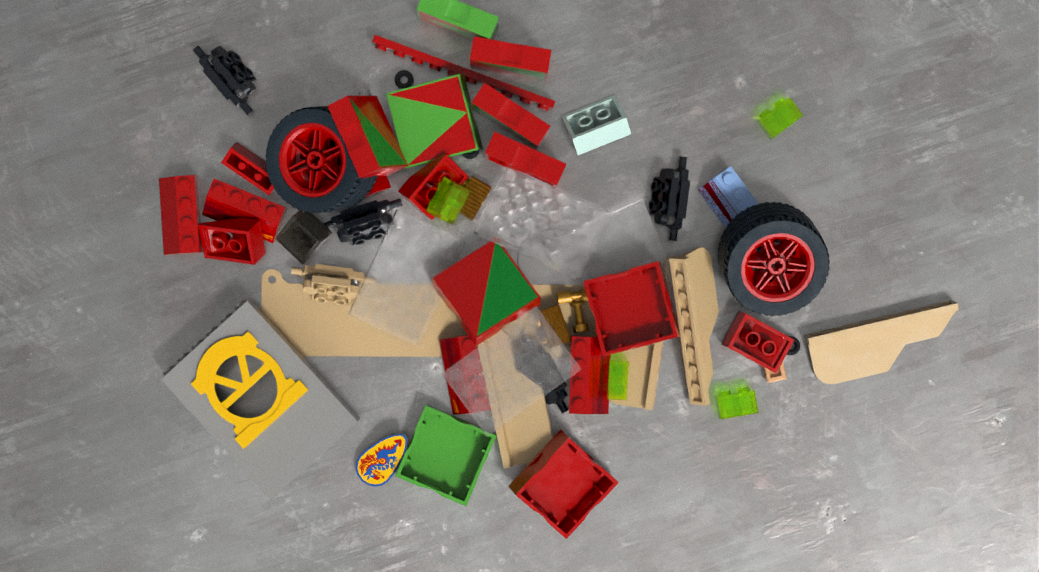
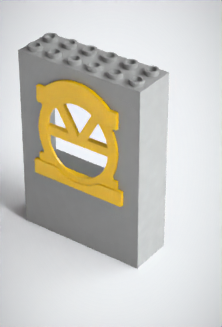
[161,300,360,500]

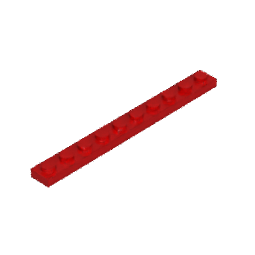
[372,35,555,112]

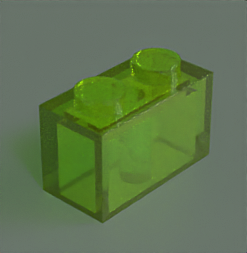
[757,97,804,140]
[426,177,471,225]
[607,360,630,400]
[715,387,759,420]

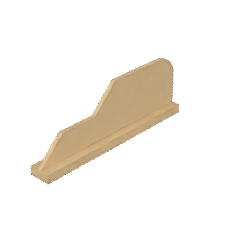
[669,247,719,406]
[609,257,672,410]
[805,300,959,384]
[478,329,553,468]

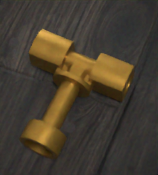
[556,289,589,333]

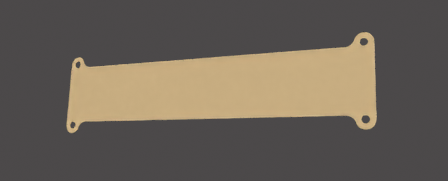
[261,269,598,370]

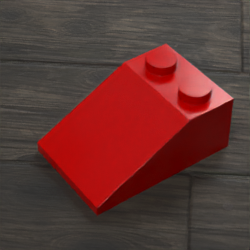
[398,153,469,220]
[198,218,266,265]
[722,311,794,373]

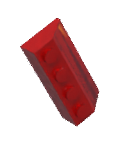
[202,178,288,243]
[439,334,491,415]
[569,336,611,414]

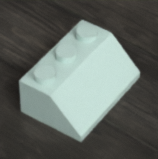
[562,95,631,155]

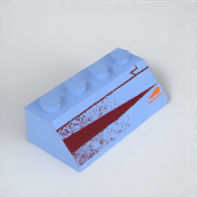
[698,166,758,228]

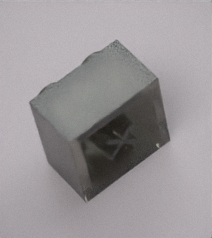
[275,210,333,265]

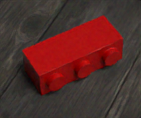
[221,142,274,195]

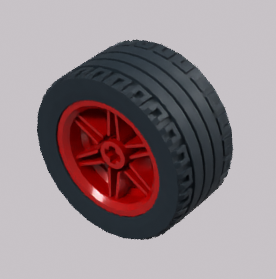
[266,106,378,213]
[718,202,830,316]

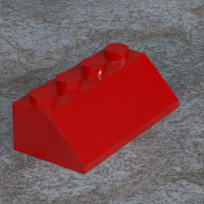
[159,175,203,255]

